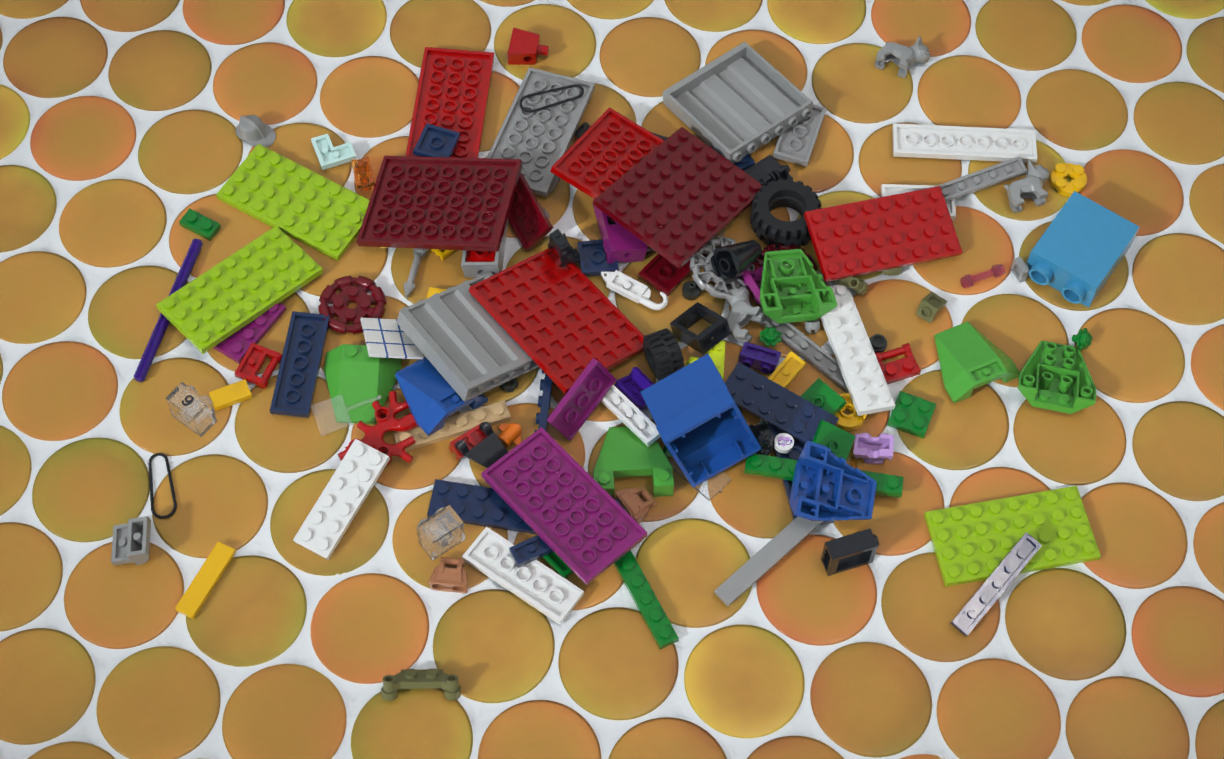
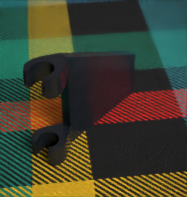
[454,422,508,468]

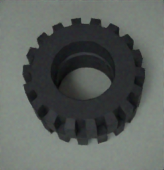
[643,328,684,380]

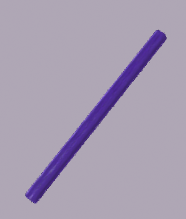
[134,238,203,382]

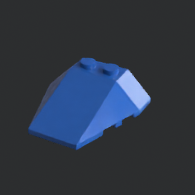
[789,441,877,521]

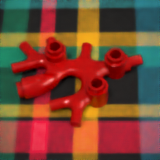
[338,391,418,466]

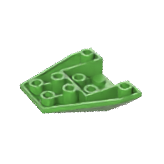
[934,321,1020,403]
[1018,340,1096,414]

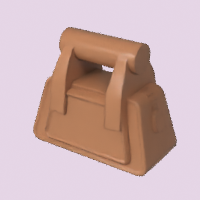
[614,486,657,524]
[429,557,468,593]

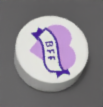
[774,433,794,453]

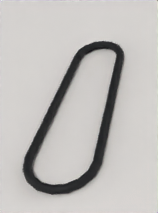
[519,84,584,113]
[149,453,177,519]

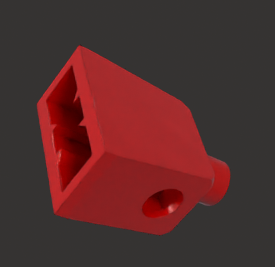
[507,28,549,65]

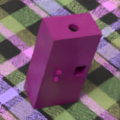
[592,200,648,264]

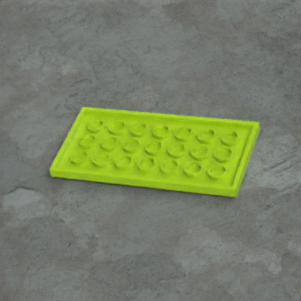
[216,144,370,261]
[156,226,323,354]
[924,486,1101,587]

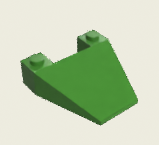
[593,427,674,499]

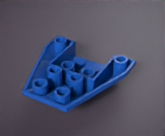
[395,357,488,436]

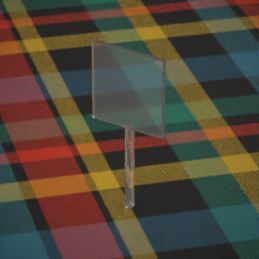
[311,394,382,436]

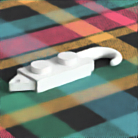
[601,270,668,310]

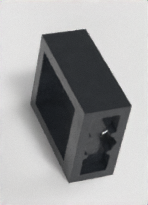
[670,302,731,355]
[821,529,879,576]

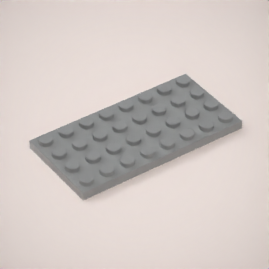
[487,67,595,197]

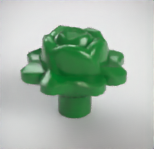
[759,327,782,347]
[1072,328,1092,350]

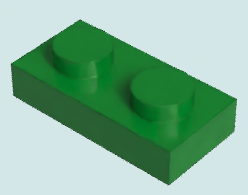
[179,209,221,241]

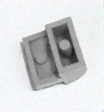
[111,516,151,565]

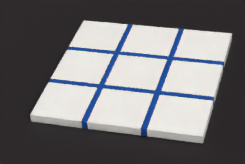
[360,317,424,360]

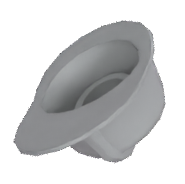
[236,115,276,147]

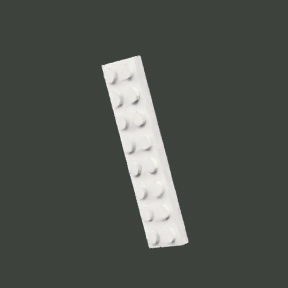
[892,123,1037,163]
[820,284,896,416]

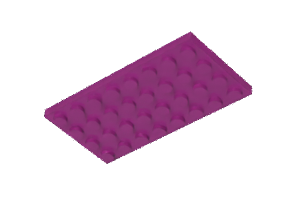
[481,427,647,585]

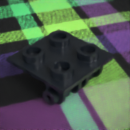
[744,155,793,186]

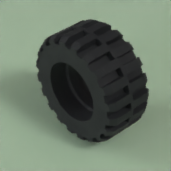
[750,179,822,249]

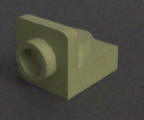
[916,292,947,323]

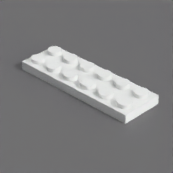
[293,439,390,560]
[462,526,584,625]

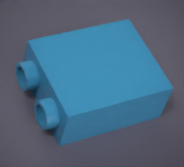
[1027,191,1140,308]

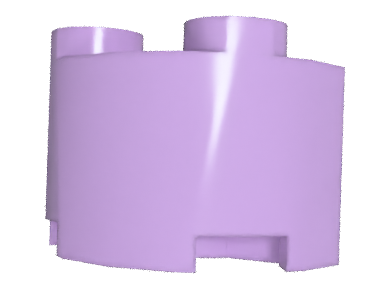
[853,433,894,464]

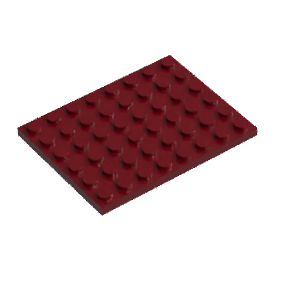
[593,127,763,269]
[356,156,523,252]

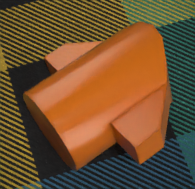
[497,423,522,448]

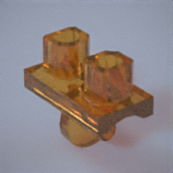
[351,156,375,191]

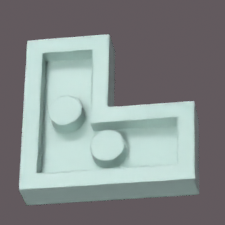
[311,134,357,170]

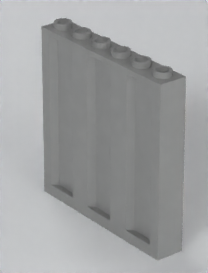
[663,42,813,164]
[397,271,539,402]

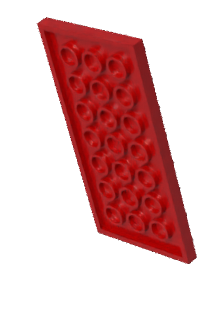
[405,47,494,158]
[803,186,963,282]

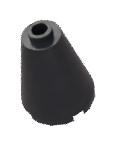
[711,240,762,283]

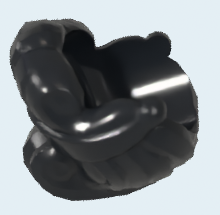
[749,424,774,456]

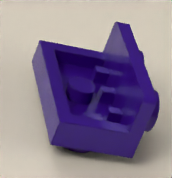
[738,342,781,374]
[614,367,654,411]

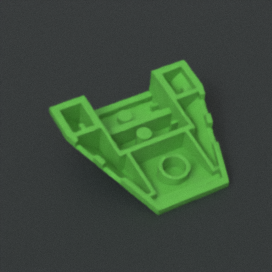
[760,249,837,324]
[324,344,402,424]

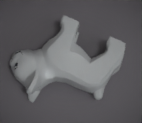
[875,36,931,79]
[1004,160,1050,213]
[721,286,765,344]

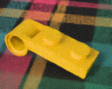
[768,351,807,388]

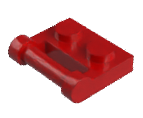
[234,343,282,389]
[875,343,921,384]

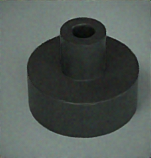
[575,122,591,139]
[682,281,701,301]

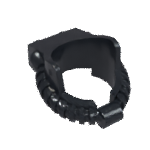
[548,229,580,267]

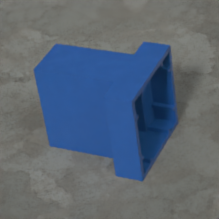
[640,354,762,487]

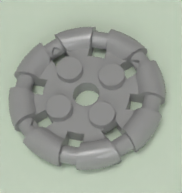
[690,236,755,299]

